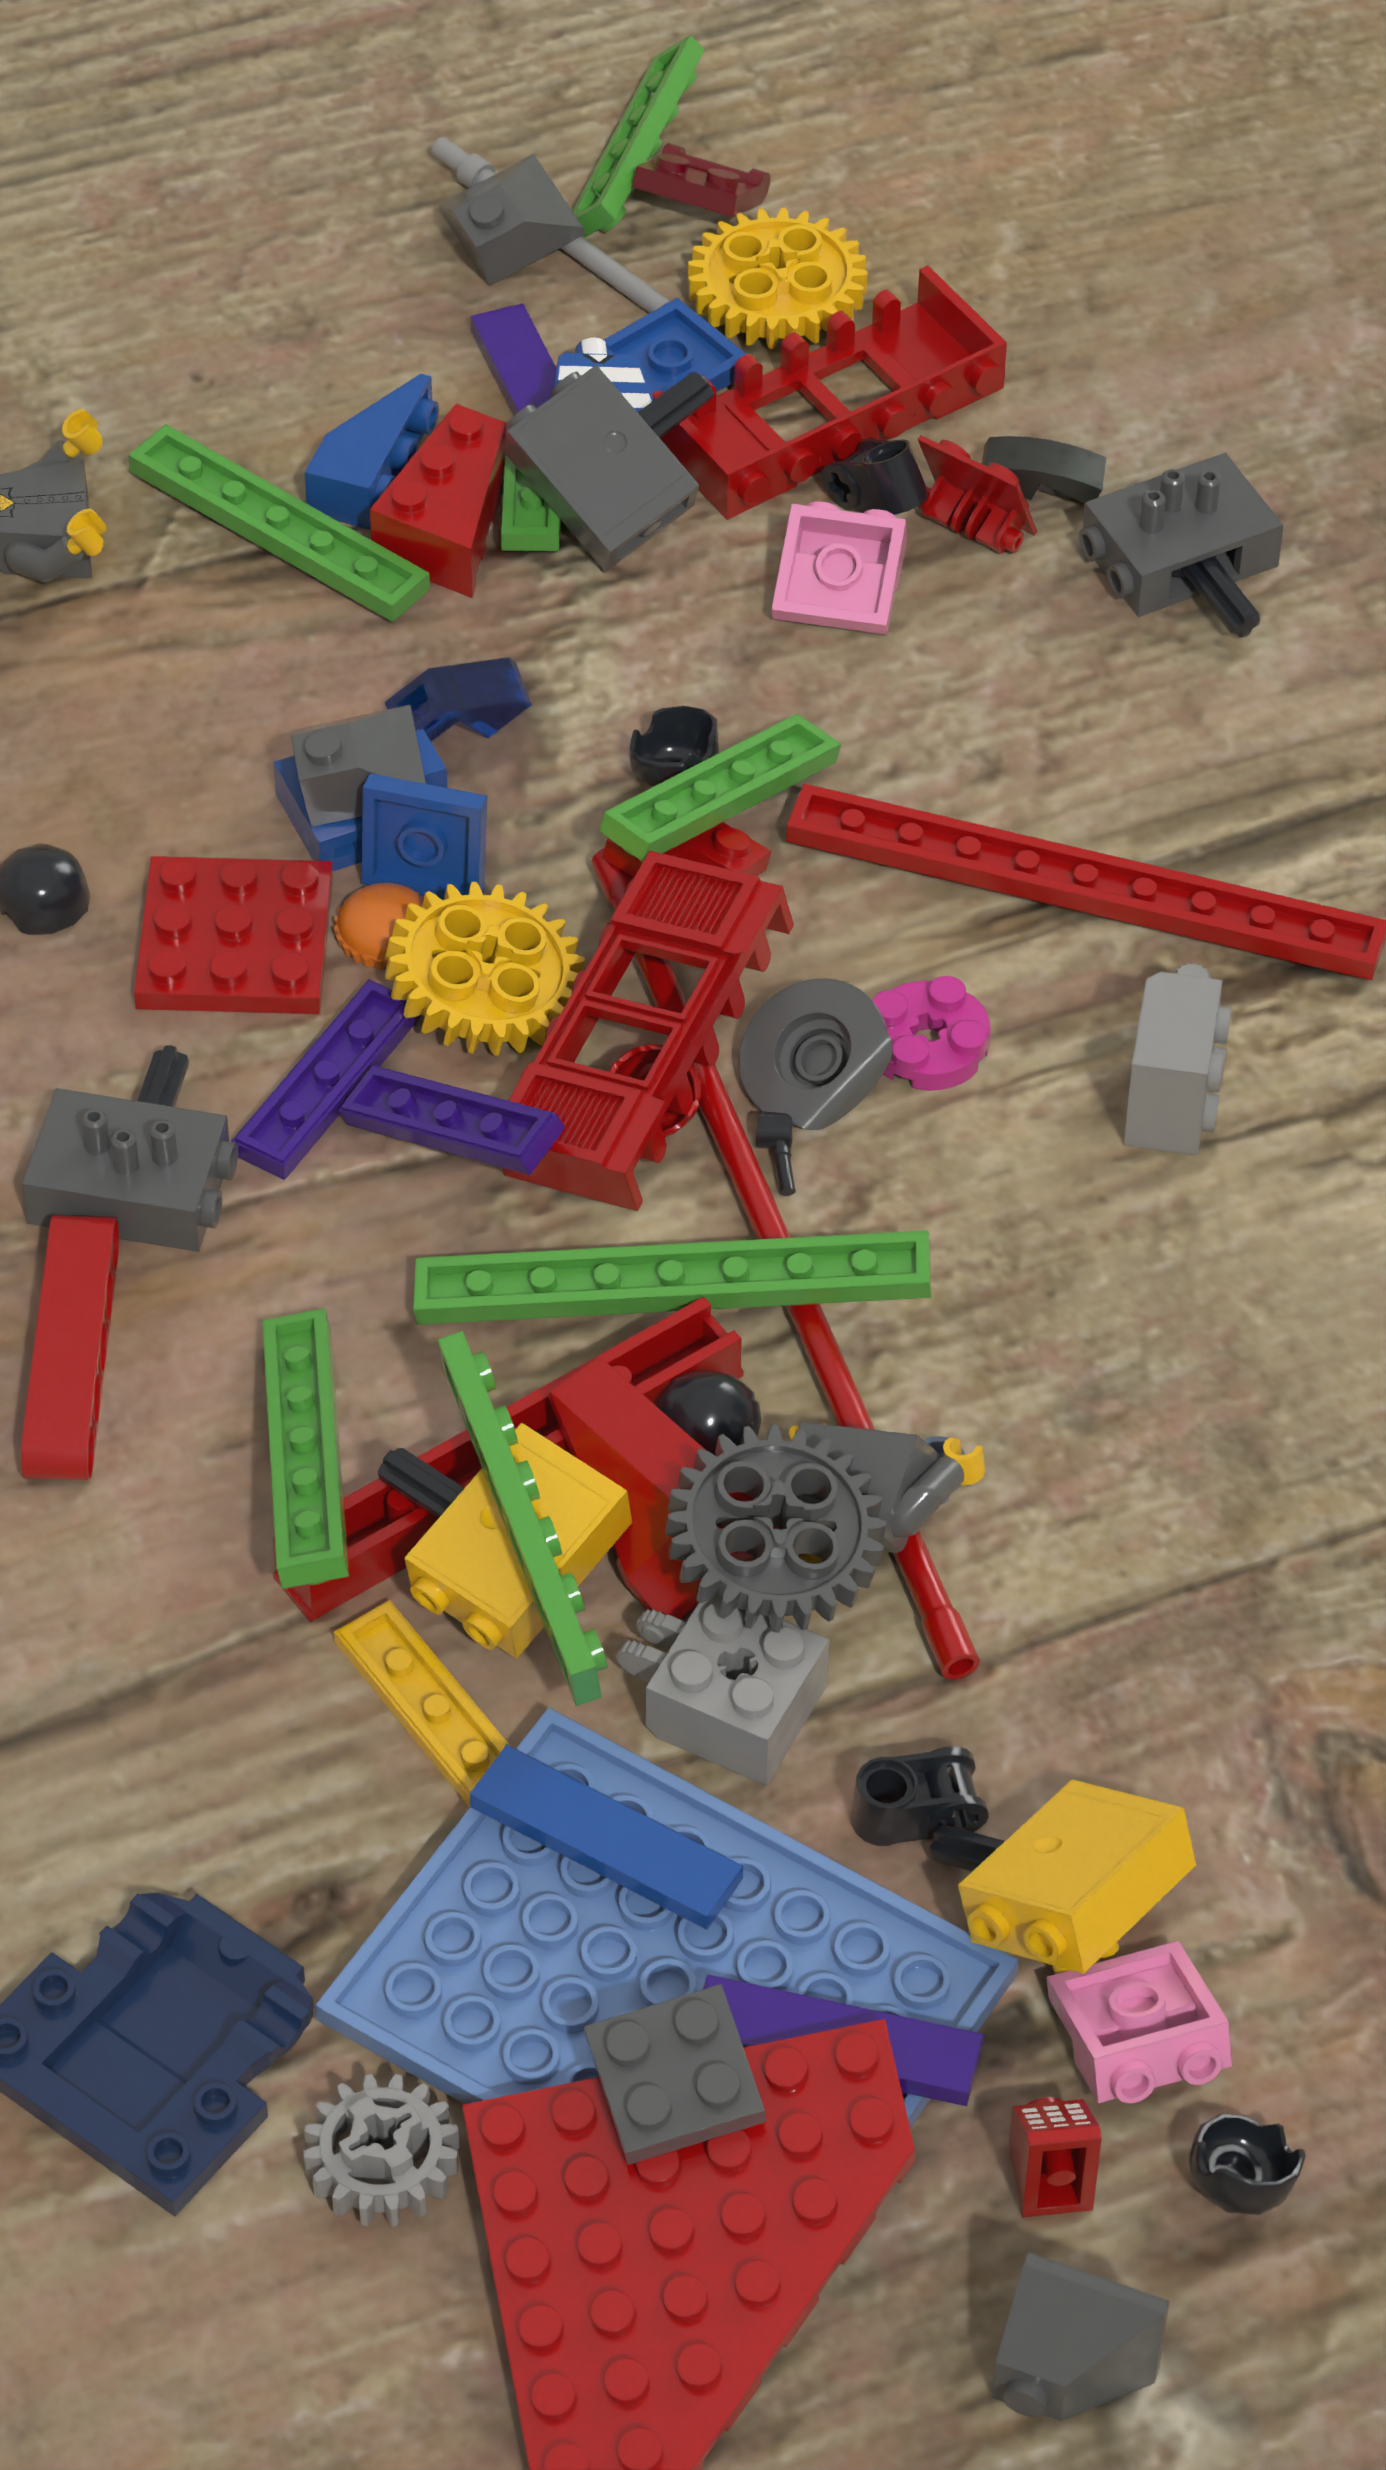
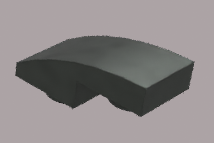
[982,436,1106,503]

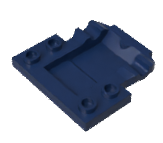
[0,1893,314,2217]

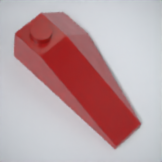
[548,1356,778,1621]

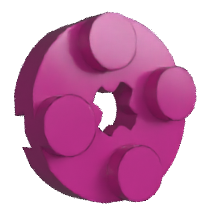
[872,976,991,1091]

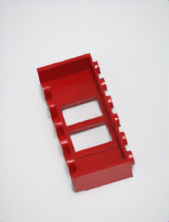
[652,266,1007,520]
[501,851,794,1211]

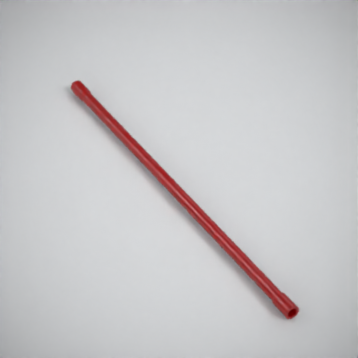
[591,848,980,1680]

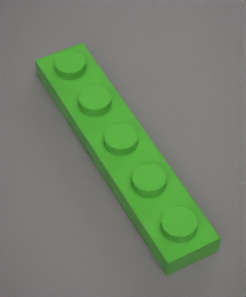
[572,35,704,238]
[599,714,841,862]

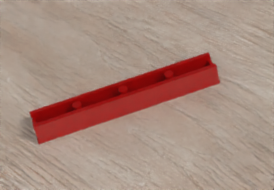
[273,1297,744,1622]

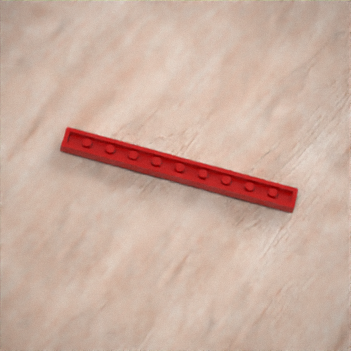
[786,783,1386,981]

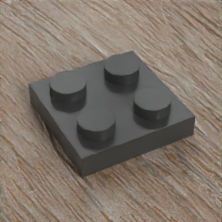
[584,1984,766,2165]

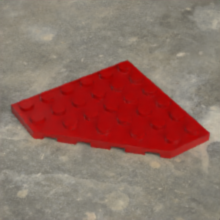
[462,2019,916,2470]

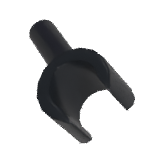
[756,1111,796,1196]

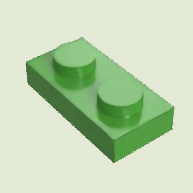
[501,454,561,551]

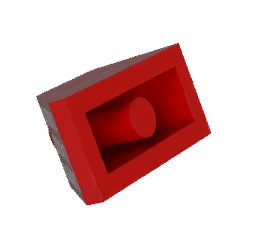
[1009,2097,1102,2218]

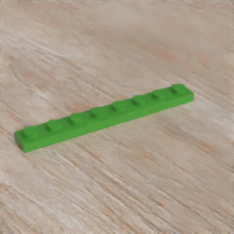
[413,1230,931,1325]

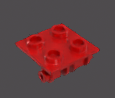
[917,435,1037,554]

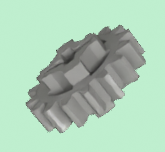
[303,2074,459,2227]

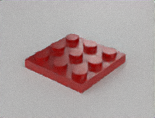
[134,856,333,1015]

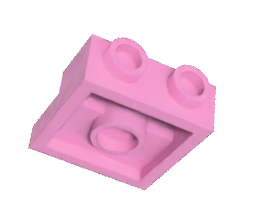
[772,501,907,635]
[1047,1941,1232,2103]

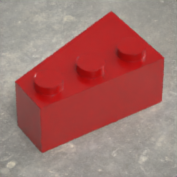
[370,404,506,598]

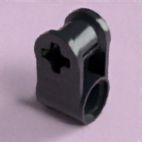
[821,438,929,515]
[851,1746,989,1846]

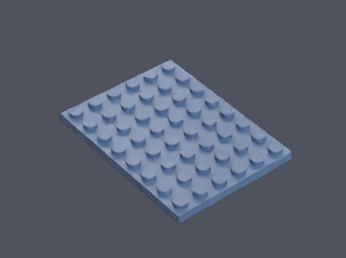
[315,1707,1019,2128]

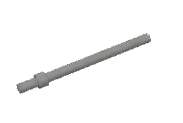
[431,137,670,313]

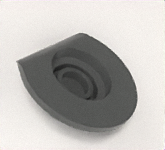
[739,978,892,1130]

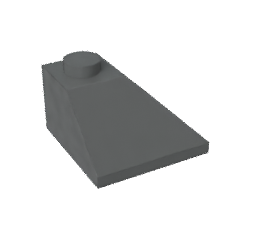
[438,154,585,286]
[291,705,426,827]
[992,2252,1169,2421]

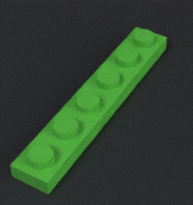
[128,424,430,622]
[262,1308,349,1589]
[437,1331,608,1706]

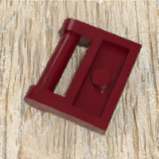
[632,143,770,217]

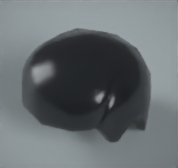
[629,706,719,787]
[0,843,90,935]
[658,1370,762,1456]
[1189,2113,1306,2215]

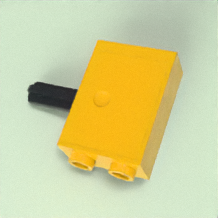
[378,1423,632,1659]
[929,1779,1196,1974]

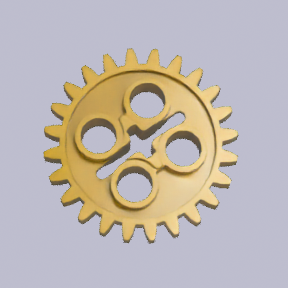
[688,208,868,349]
[385,882,585,1056]

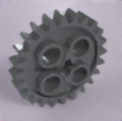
[665,1424,887,1633]

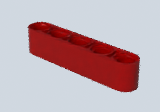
[21,1215,119,1481]

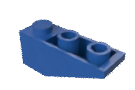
[304,374,439,530]

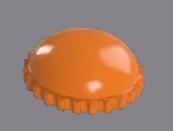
[334,882,424,970]

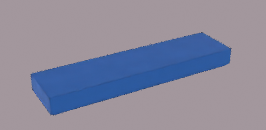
[470,1744,743,1930]

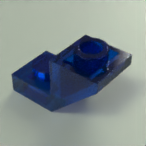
[385,657,532,742]

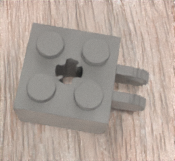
[1124,962,1232,1156]
[616,1595,829,1786]

